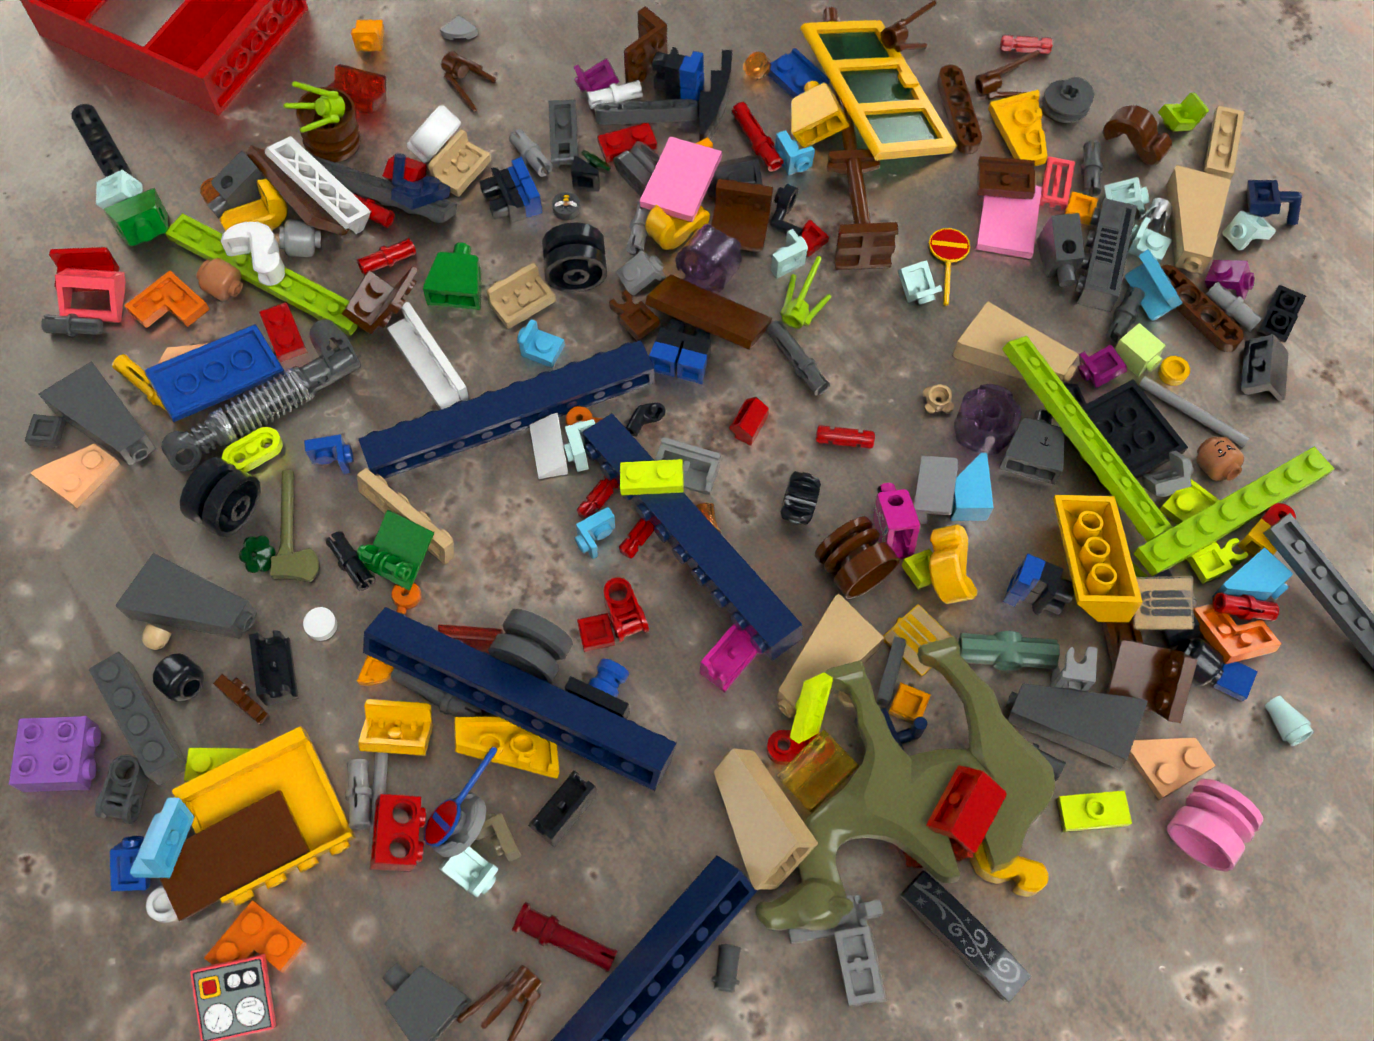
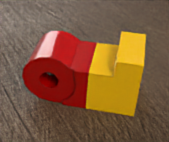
[1238,503,1296,558]

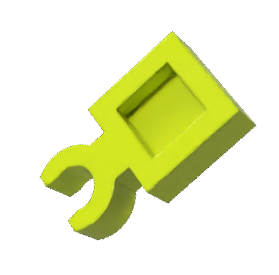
[1187,538,1248,584]
[901,548,933,589]

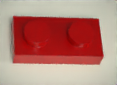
[597,123,657,163]
[259,302,308,363]

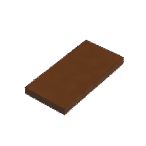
[246,145,350,236]
[645,274,772,350]
[159,790,311,921]

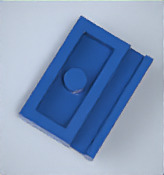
[766,48,830,98]

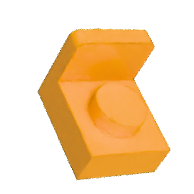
[351,20,384,51]

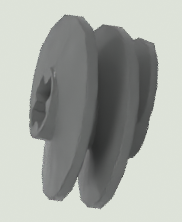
[1042,77,1094,123]

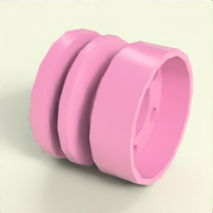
[1167,779,1263,872]

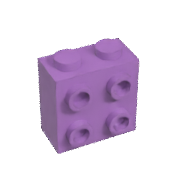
[9,716,101,792]

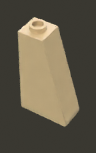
[1166,165,1231,274]
[952,301,1079,382]
[776,593,884,718]
[713,748,818,890]

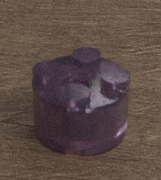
[675,224,742,293]
[954,384,1022,455]

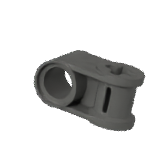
[95,755,150,824]

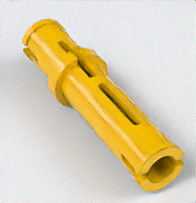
[112,354,168,413]

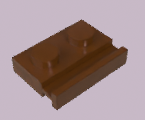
[977,156,1035,200]

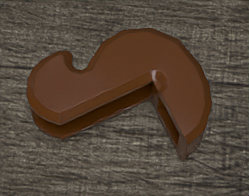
[1103,105,1172,165]

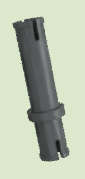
[766,320,830,396]
[391,668,483,717]

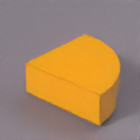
[357,655,394,686]

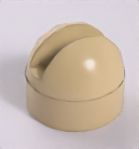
[142,624,172,650]

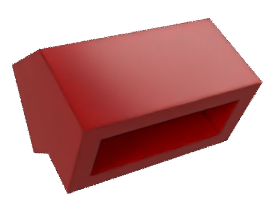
[382,155,427,182]
[729,397,769,446]

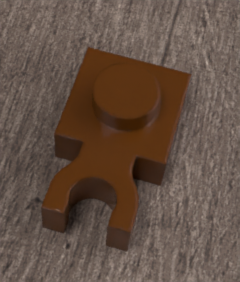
[609,290,660,341]
[213,674,269,725]

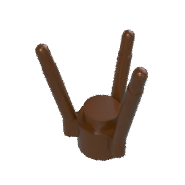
[880,0,937,52]
[441,51,496,112]
[975,51,1039,100]
[456,965,542,1041]

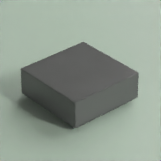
[25,414,66,448]

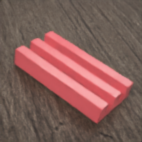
[1040,156,1075,210]

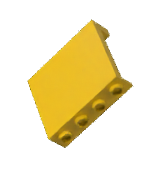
[172,726,356,906]

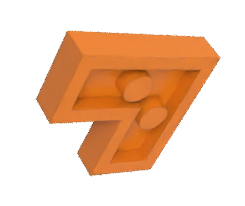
[124,270,210,328]
[1192,604,1282,664]
[204,900,307,973]

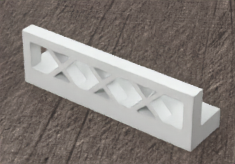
[264,136,371,234]
[387,302,470,410]

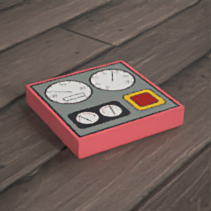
[190,954,277,1041]

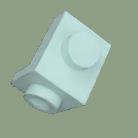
[897,260,943,305]
[564,419,595,472]
[438,847,499,897]

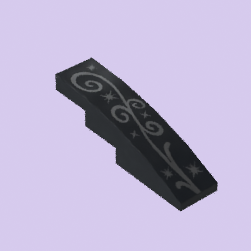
[699,50,732,141]
[900,870,1031,1002]

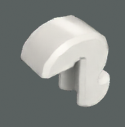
[407,105,461,163]
[221,222,285,286]

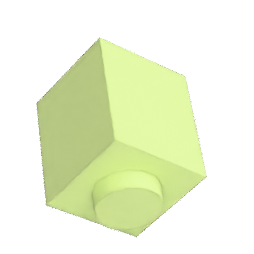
[1115,323,1166,377]

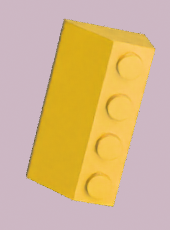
[1053,495,1143,622]

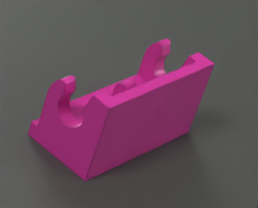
[700,624,758,693]

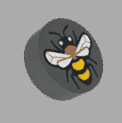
[552,192,580,220]

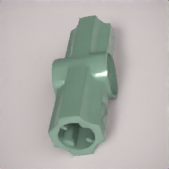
[958,631,1060,671]

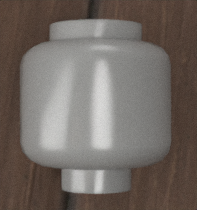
[279,220,321,257]

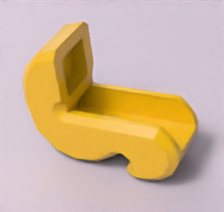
[220,179,288,231]
[645,205,710,250]
[929,524,977,604]
[970,843,1049,897]

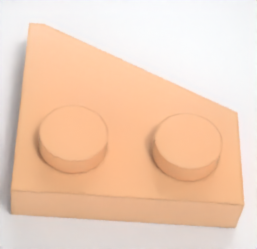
[31,444,120,508]
[1128,738,1216,800]

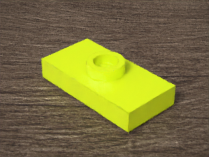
[790,672,833,744]
[1056,790,1132,832]

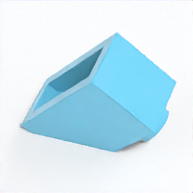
[950,453,994,521]
[1212,547,1294,601]

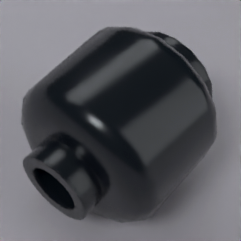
[1176,639,1224,686]
[153,653,204,702]

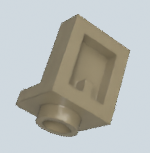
[476,813,521,862]

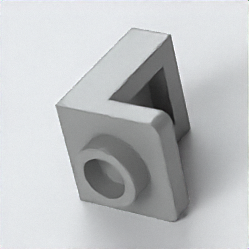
[616,250,666,296]
[1142,451,1193,497]

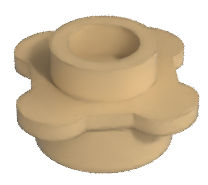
[923,384,954,414]

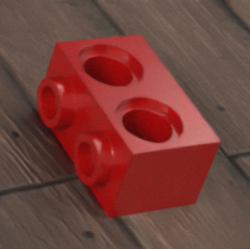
[370,794,426,872]

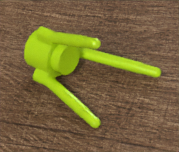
[283,81,345,133]
[780,256,831,329]

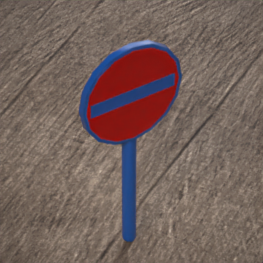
[424,747,497,847]

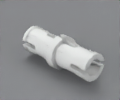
[587,80,643,109]

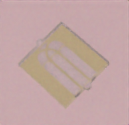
[1134,576,1197,630]

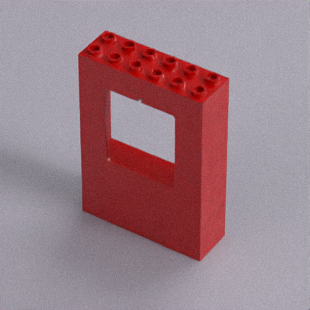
[20,0,308,116]

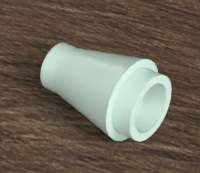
[1265,696,1314,746]

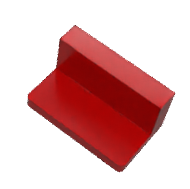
[49,247,119,292]
[926,765,1007,853]

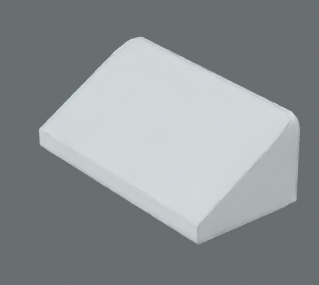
[529,413,568,479]

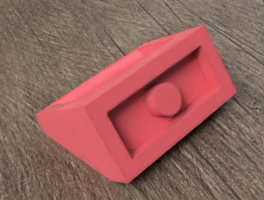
[55,268,125,323]

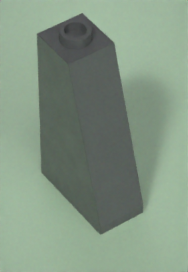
[39,361,156,465]
[115,553,257,639]
[1005,683,1148,769]

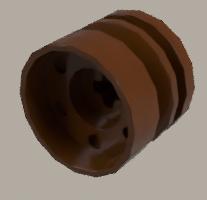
[296,87,360,163]
[815,516,900,599]

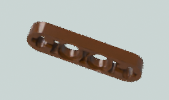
[937,65,982,154]
[1161,265,1244,352]

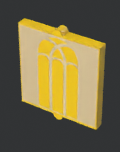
[883,604,952,678]

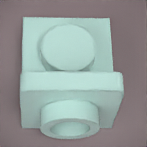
[96,170,143,209]
[1104,177,1150,215]
[1223,211,1276,250]
[1128,217,1172,264]
[771,229,808,278]

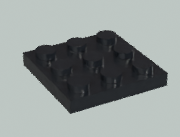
[1082,379,1188,479]

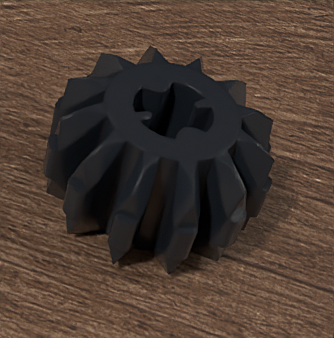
[780,471,821,525]

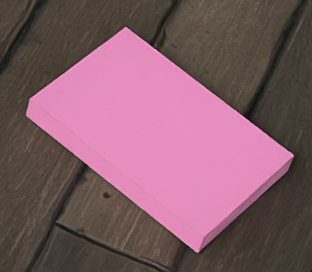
[640,136,722,222]
[976,185,1042,259]

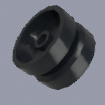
[542,222,607,292]
[180,457,261,537]

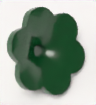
[581,150,611,171]
[239,535,276,573]

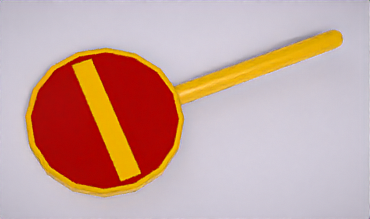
[928,228,970,306]

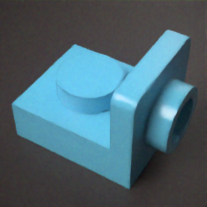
[775,130,815,175]
[517,319,565,368]
[574,507,615,559]

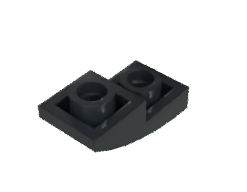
[1257,284,1306,343]

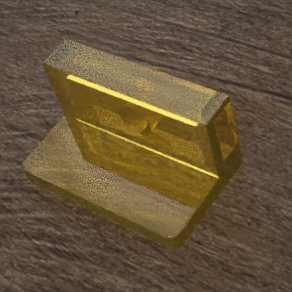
[777,730,859,813]

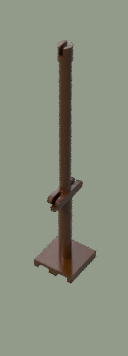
[823,7,899,270]

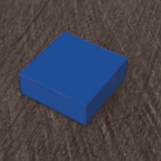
[1213,662,1258,702]

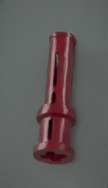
[512,902,618,972]

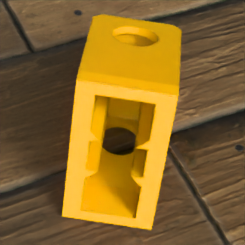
[791,81,850,148]

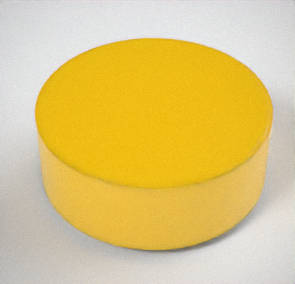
[1158,356,1190,386]

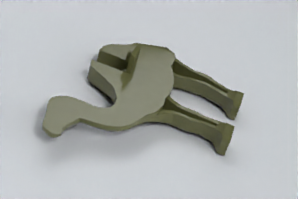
[755,636,1055,931]

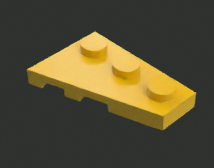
[988,89,1048,167]
[454,717,559,779]

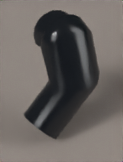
[625,403,666,437]

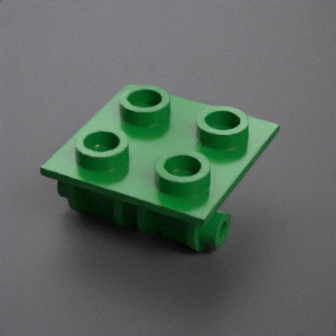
[357,510,435,590]

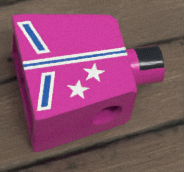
[873,483,920,560]

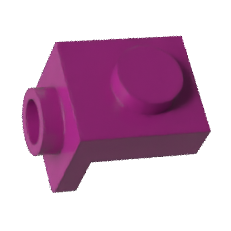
[574,58,620,92]
[1205,260,1255,300]
[1077,345,1127,389]

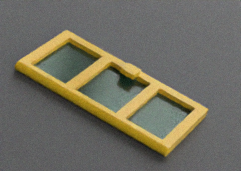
[800,20,957,160]

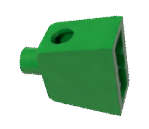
[104,188,168,246]
[423,242,481,310]

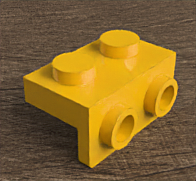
[358,699,433,755]

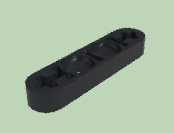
[71,104,132,177]

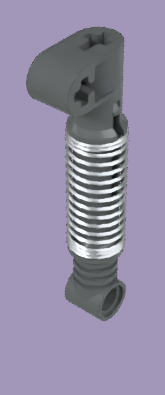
[161,319,361,471]

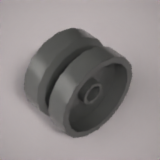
[488,609,573,684]

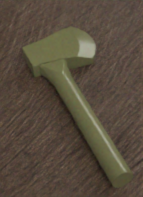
[271,470,320,583]

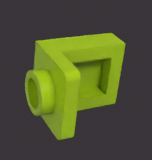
[1158,93,1209,131]

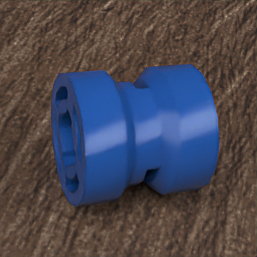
[588,658,629,698]

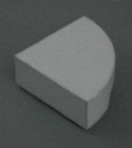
[440,15,478,40]

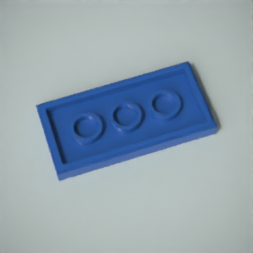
[144,324,284,423]

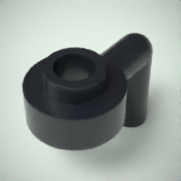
[770,184,803,236]

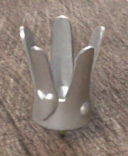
[1138,198,1173,233]

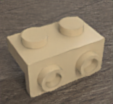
[429,129,491,197]
[486,263,556,330]

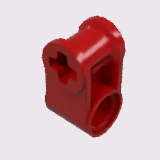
[603,577,649,643]

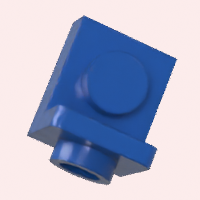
[304,434,354,474]
[110,836,151,891]

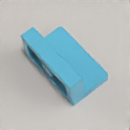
[1125,249,1183,321]
[130,798,195,878]

